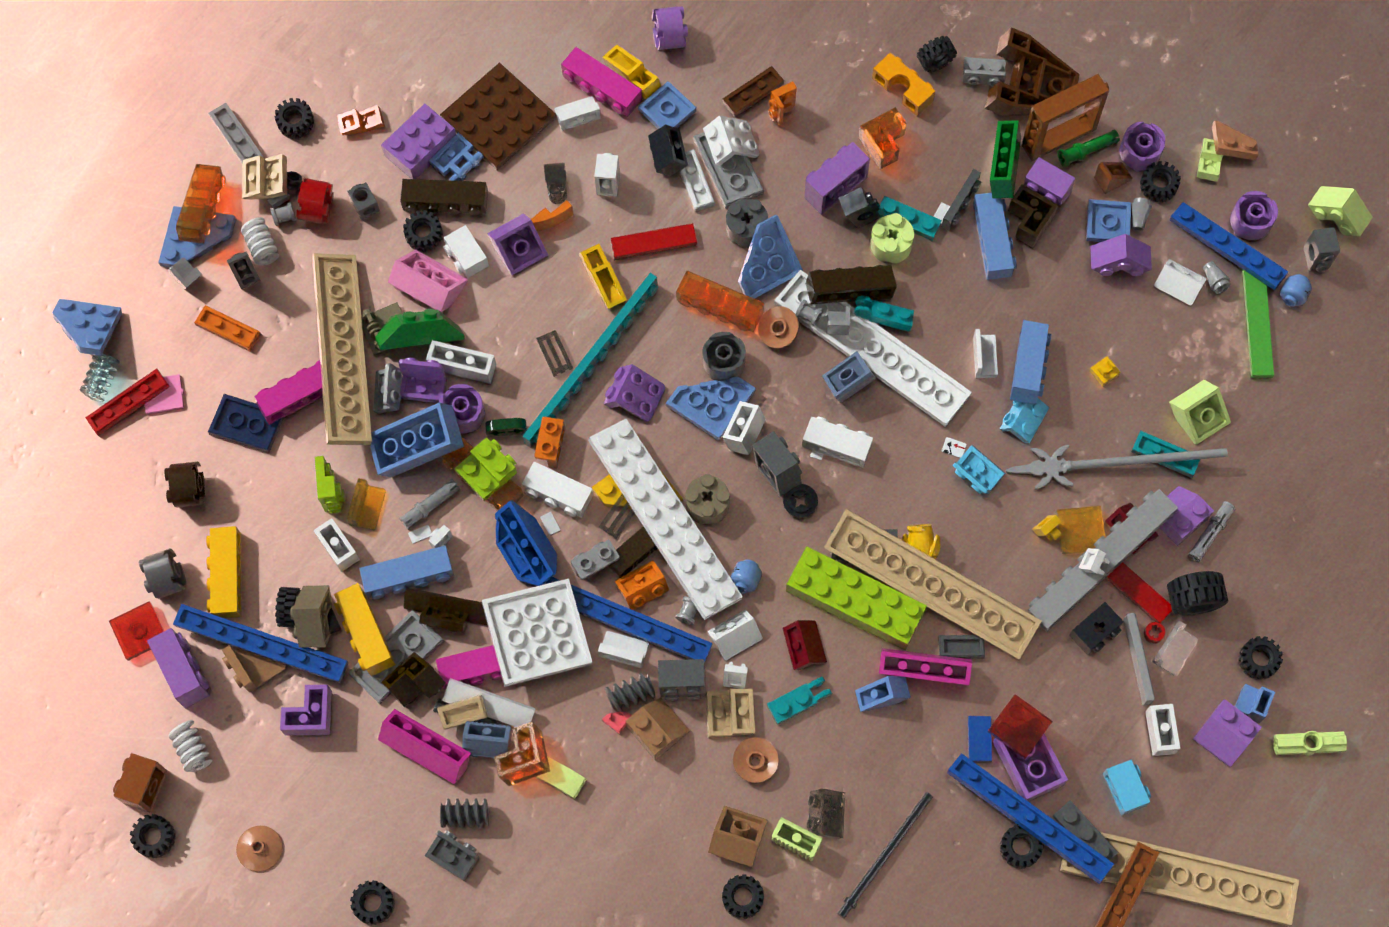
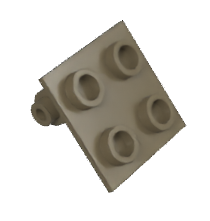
[361,302,402,355]

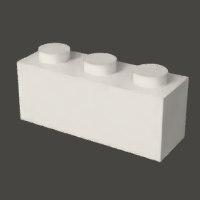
[426,340,496,384]
[802,416,873,468]
[522,462,594,518]

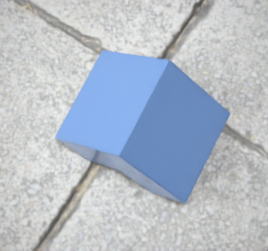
[1235,684,1275,723]

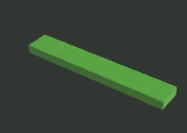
[1242,269,1274,378]

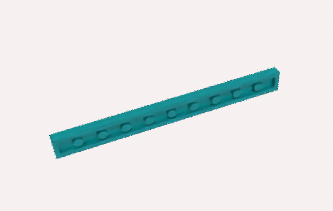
[522,273,658,448]

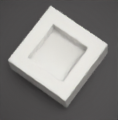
[429,525,453,548]

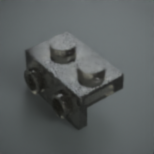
[807,788,845,839]

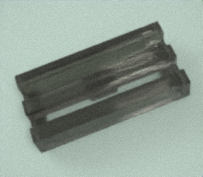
[536,330,573,377]
[599,494,635,539]

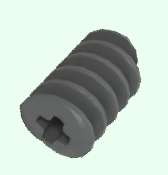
[605,673,655,712]
[440,799,489,828]

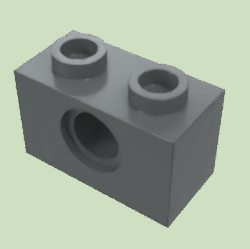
[1303,227,1340,272]

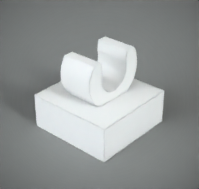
[1079,548,1110,575]
[723,662,748,689]

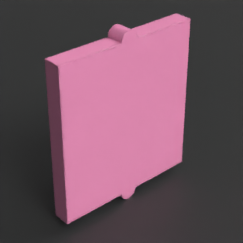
[145,374,184,415]

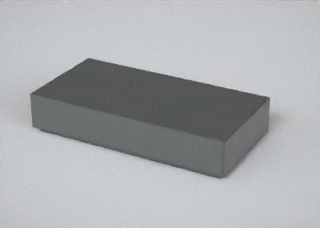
[938,635,985,659]

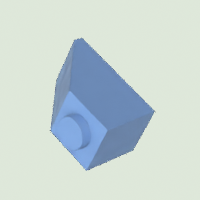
[855,676,911,712]

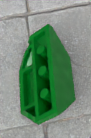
[375,309,465,350]

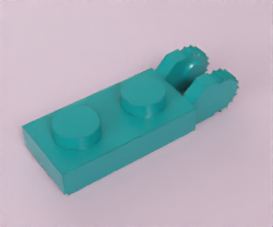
[854,295,914,331]
[767,677,832,725]

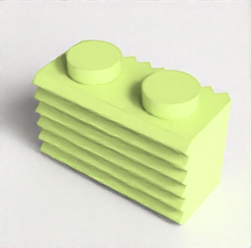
[771,817,823,862]

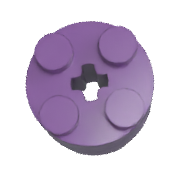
[652,6,688,50]
[1119,122,1165,172]
[1230,191,1278,240]
[439,384,485,434]

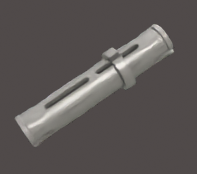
[399,479,460,529]
[1188,501,1236,562]

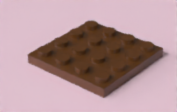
[440,62,557,170]

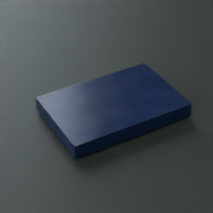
[208,394,284,453]

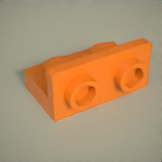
[768,81,797,125]
[534,417,565,469]
[615,560,669,610]

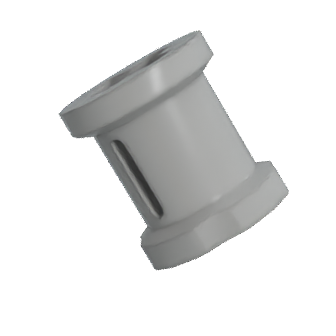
[270,202,296,226]
[795,300,823,326]
[675,596,697,625]

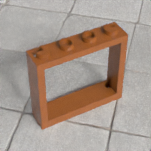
[1021,74,1109,161]

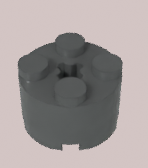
[726,199,768,248]
[702,332,746,381]
[139,548,186,599]

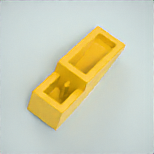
[602,45,662,100]
[579,244,627,309]

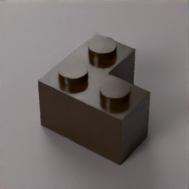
[1008,184,1058,248]
[381,652,446,707]

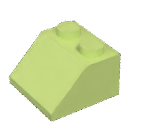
[1169,380,1231,445]

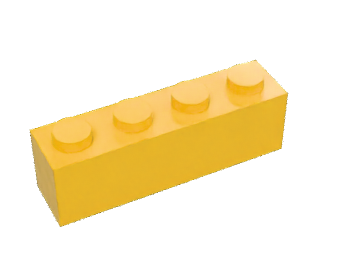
[206,526,242,618]
[334,583,396,677]

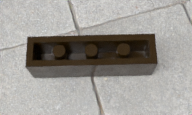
[400,179,488,215]
[805,265,897,305]

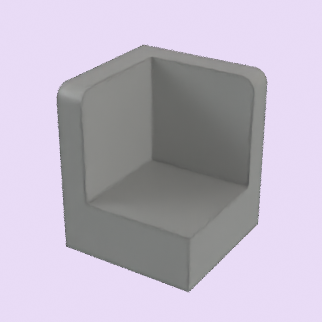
[167,257,202,290]
[827,306,850,335]

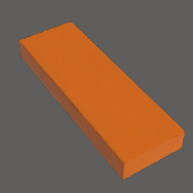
[194,305,261,352]

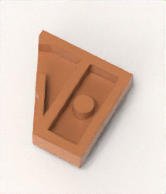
[1212,120,1259,161]

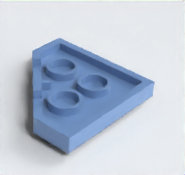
[158,206,236,267]
[738,215,804,302]
[52,298,122,356]
[666,377,756,441]

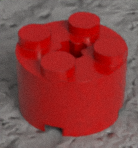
[296,178,334,224]

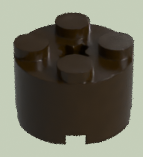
[164,461,205,507]

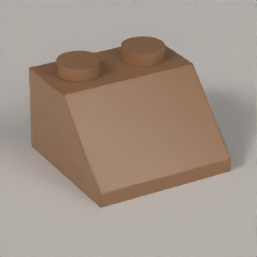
[625,697,690,761]
[708,806,768,867]

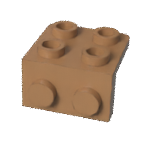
[222,645,286,693]

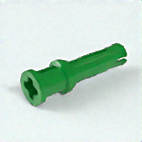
[1057,130,1120,168]

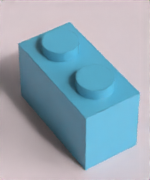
[1103,759,1151,816]

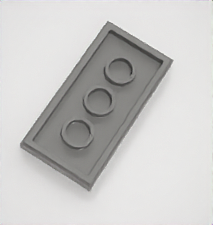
[693,132,764,209]
[348,610,444,704]

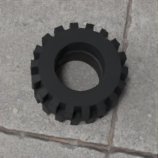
[1167,571,1228,615]

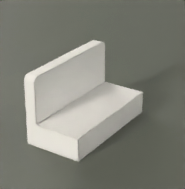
[554,96,601,131]
[1154,259,1207,305]
[973,329,998,378]
[707,609,763,660]
[598,631,649,668]

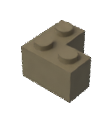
[290,585,332,648]

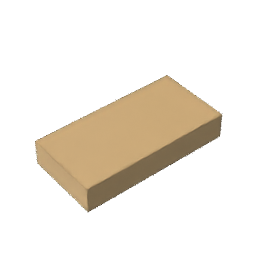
[437,695,488,730]

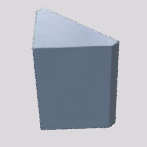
[822,351,876,403]

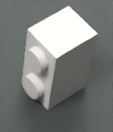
[594,153,620,197]
[443,225,489,279]
[723,401,766,455]
[313,518,360,572]
[1146,704,1180,756]

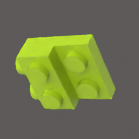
[454,437,517,501]
[315,456,345,513]

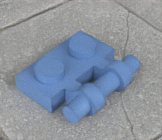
[429,133,484,181]

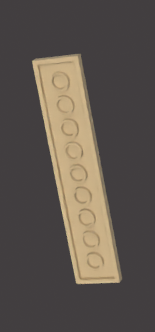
[313,253,372,445]
[824,508,1042,659]
[1060,832,1299,926]

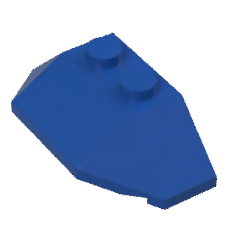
[495,500,557,586]

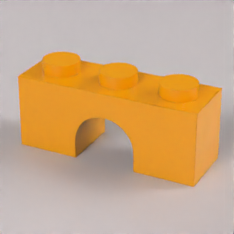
[872,53,935,116]

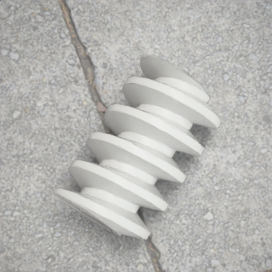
[241,217,280,266]
[169,720,212,772]

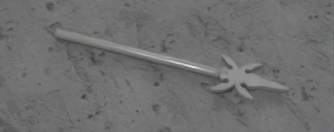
[1006,445,1228,490]

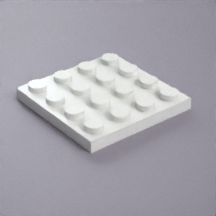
[482,579,593,687]

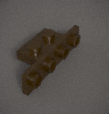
[404,588,488,632]

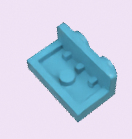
[1000,398,1050,443]
[952,445,1006,494]

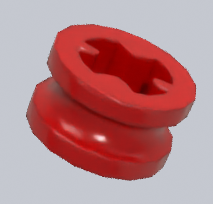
[1143,622,1166,644]

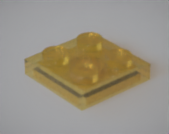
[1056,506,1105,554]

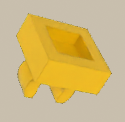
[1089,356,1121,387]
[1032,515,1062,540]

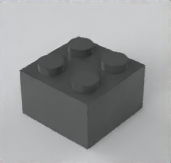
[752,431,802,497]
[658,659,706,701]

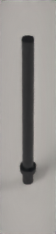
[837,792,933,919]

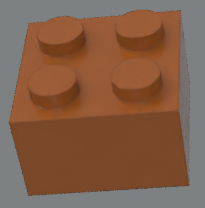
[113,753,167,813]

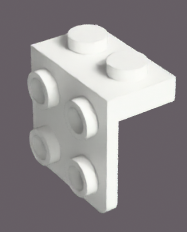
[703,115,759,165]

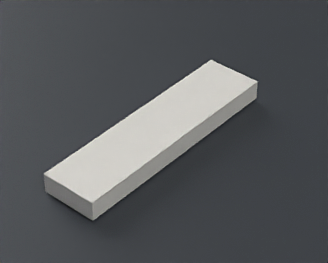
[442,678,536,731]

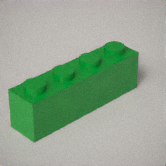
[990,120,1021,198]

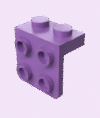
[399,358,447,403]
[604,364,665,422]

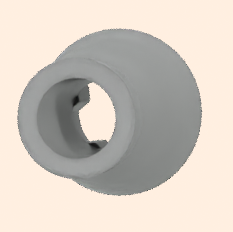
[1131,198,1152,230]
[1203,261,1231,294]

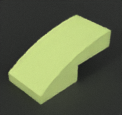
[1197,138,1223,182]
[533,755,587,799]

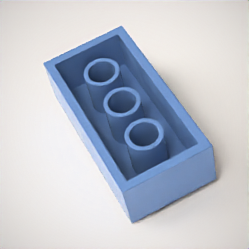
[370,402,464,477]

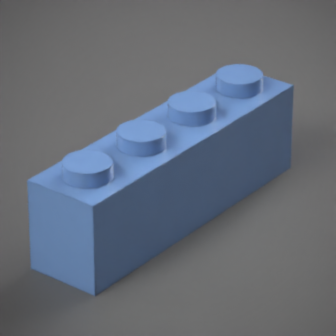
[973,193,1017,280]
[1010,320,1052,405]
[359,545,454,600]

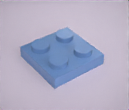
[638,81,697,129]
[1086,199,1131,242]

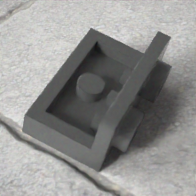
[425,830,479,881]

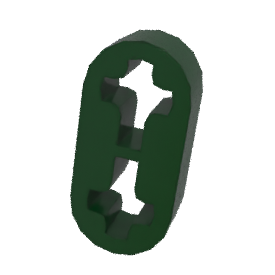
[485,418,527,436]

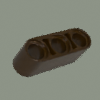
[608,526,658,578]

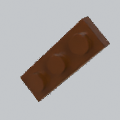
[722,66,784,117]

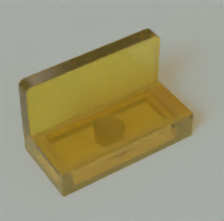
[347,478,386,530]

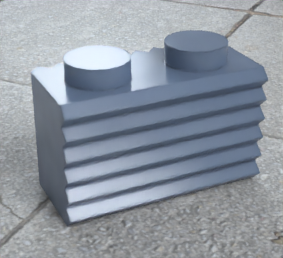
[462,721,511,759]

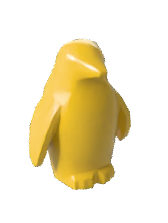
[902,524,940,559]

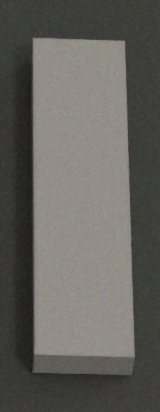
[1123,613,1155,706]

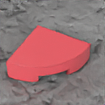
[602,712,632,735]

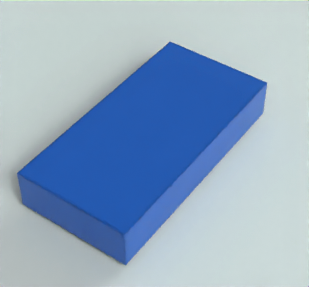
[967,716,992,763]

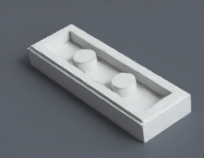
[680,149,715,212]

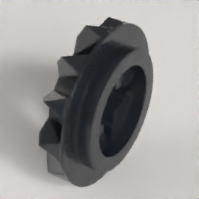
[783,484,818,519]

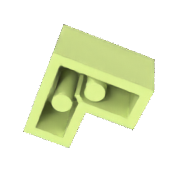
[1308,186,1373,236]

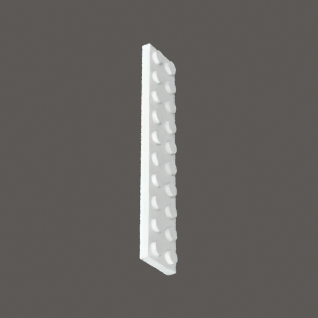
[774,270,972,427]
[588,419,743,620]

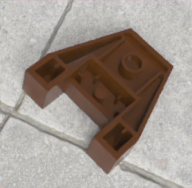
[985,27,1080,116]

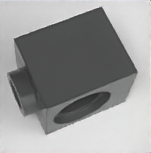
[347,182,380,220]

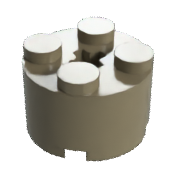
[685,474,730,525]

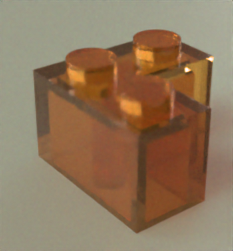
[859,107,907,169]
[494,721,550,786]

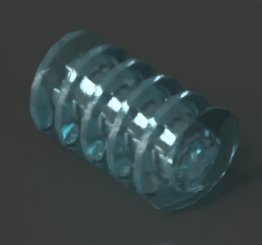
[79,354,120,402]

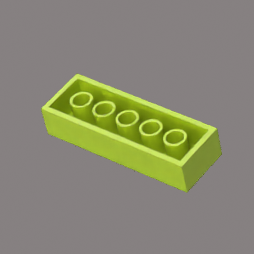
[786,546,927,651]

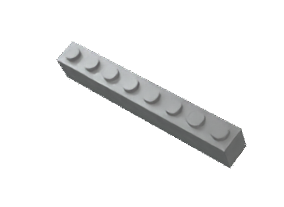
[1028,489,1178,632]

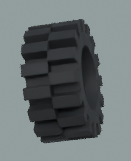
[917,36,957,72]
[274,98,314,139]
[1140,161,1181,202]
[403,210,443,252]
[275,587,301,628]
[1239,636,1283,680]
[130,814,175,858]
[1000,825,1044,869]
[722,874,764,919]
[350,880,394,925]

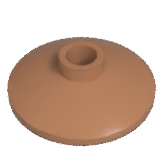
[758,306,799,349]
[733,738,779,783]
[236,825,283,872]

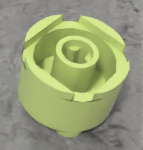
[870,213,914,263]

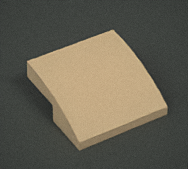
[242,154,287,200]
[706,689,755,738]

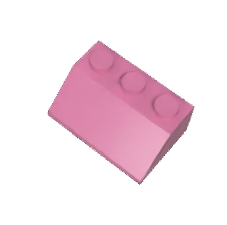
[388,250,468,312]

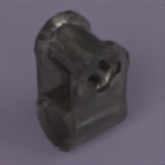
[544,162,567,204]

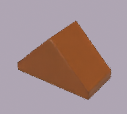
[1094,162,1133,194]

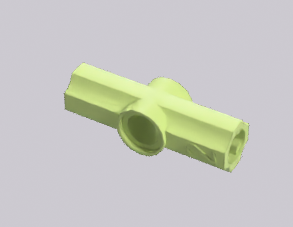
[1273,731,1347,756]

